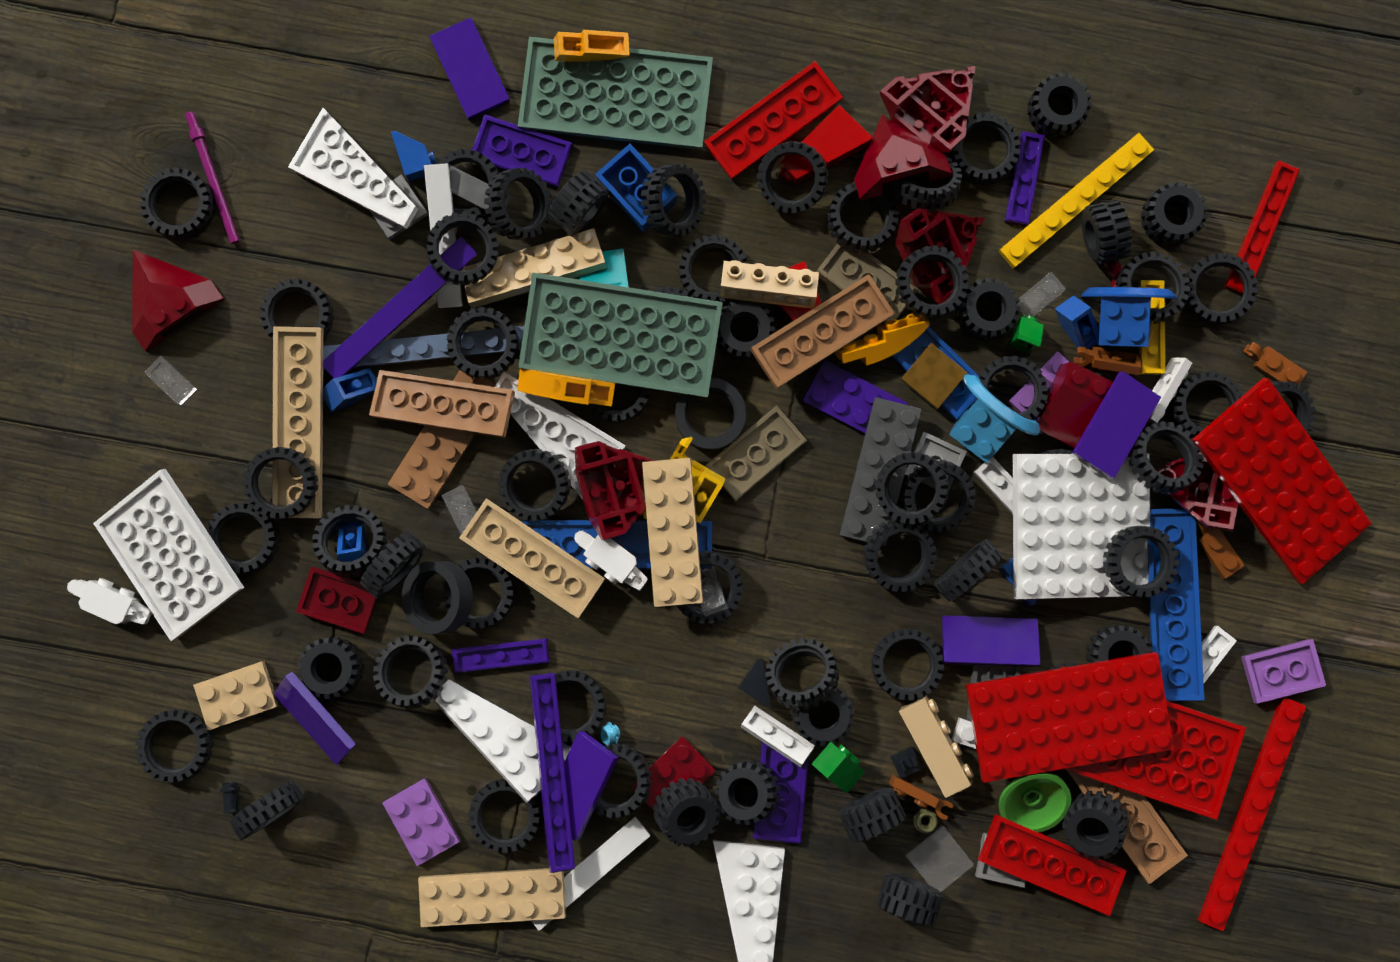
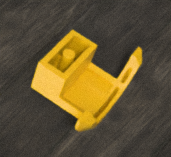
[643,437,726,524]

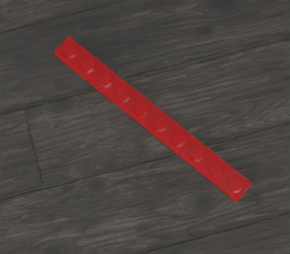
[1198,697,1306,931]

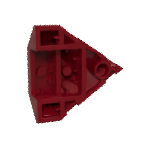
[879,66,976,152]
[854,114,952,201]
[896,209,985,304]
[132,250,224,352]
[575,441,654,540]
[1156,452,1239,532]

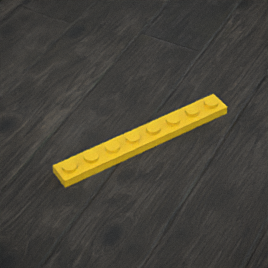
[998,133,1154,269]

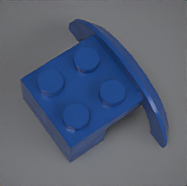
[1081,287,1177,347]

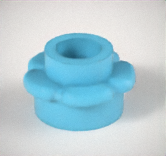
[599,722,620,745]

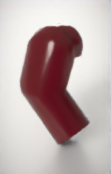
[1104,260,1123,287]

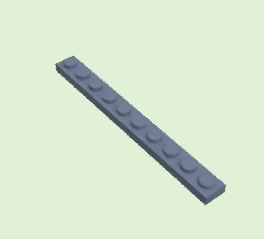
[323,326,524,371]

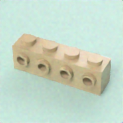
[720,260,819,309]
[899,695,974,798]

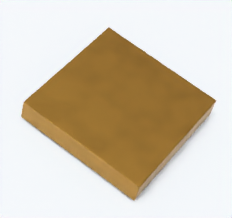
[900,343,967,410]

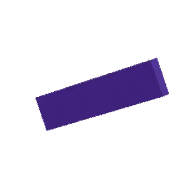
[1004,131,1045,227]
[452,638,550,673]

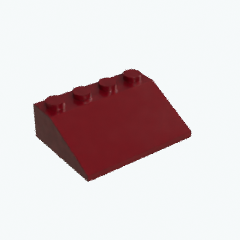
[1036,362,1113,449]

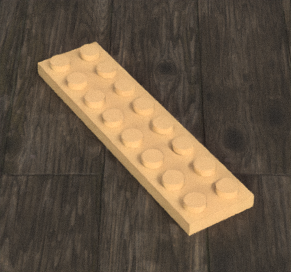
[272,327,323,518]

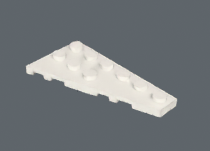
[288,108,418,229]
[495,372,625,499]
[432,680,571,803]
[713,840,785,962]

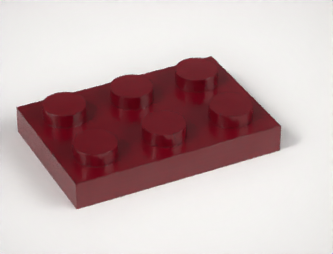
[296,566,377,634]
[631,735,716,812]

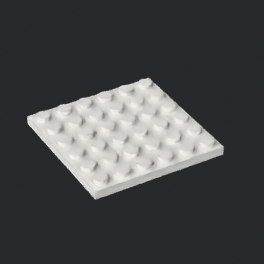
[1013,454,1150,599]

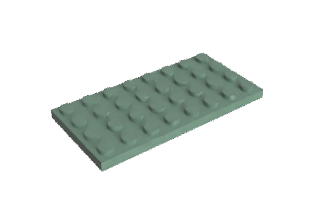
[518,37,713,150]
[518,272,723,397]

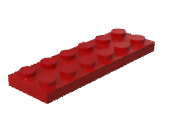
[704,61,843,181]
[978,814,1127,916]

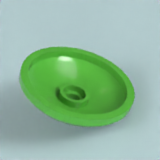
[999,772,1071,833]

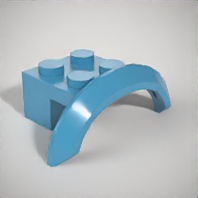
[949,374,1041,463]

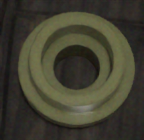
[913,809,938,833]

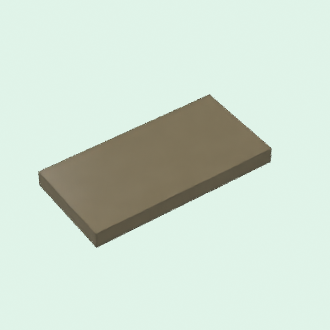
[816,244,919,323]
[705,405,807,502]

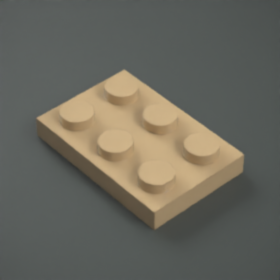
[193,661,279,730]

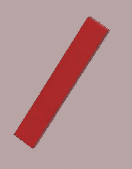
[1224,161,1300,295]

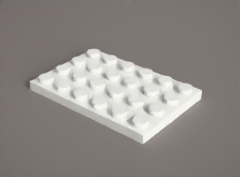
[93,469,244,641]

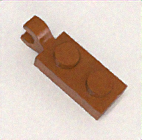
[1243,342,1307,385]
[1073,346,1142,375]
[1196,519,1245,579]
[889,775,953,820]

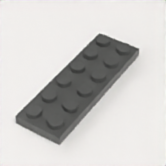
[840,397,921,546]

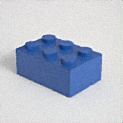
[595,144,678,233]

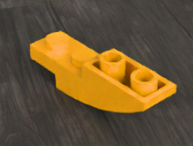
[835,314,930,365]
[517,368,615,406]

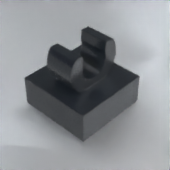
[890,746,922,779]

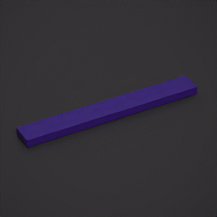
[323,237,478,378]
[529,673,575,873]

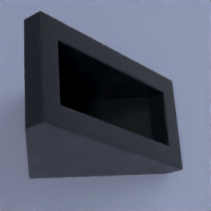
[738,658,771,707]

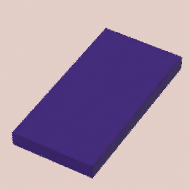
[429,17,510,120]
[472,114,573,188]
[1072,371,1161,479]
[941,616,1040,667]
[274,672,356,765]
[541,731,619,841]
[753,742,809,843]

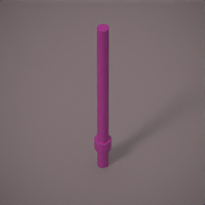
[185,111,240,244]

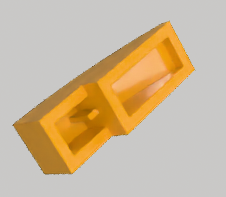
[554,30,630,62]

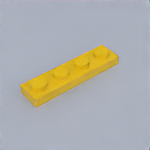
[1138,280,1165,375]

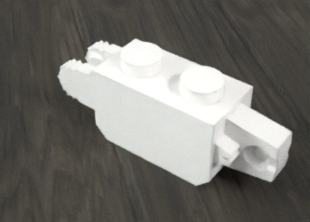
[574,530,648,590]
[67,578,152,624]

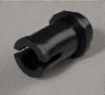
[220,782,240,814]

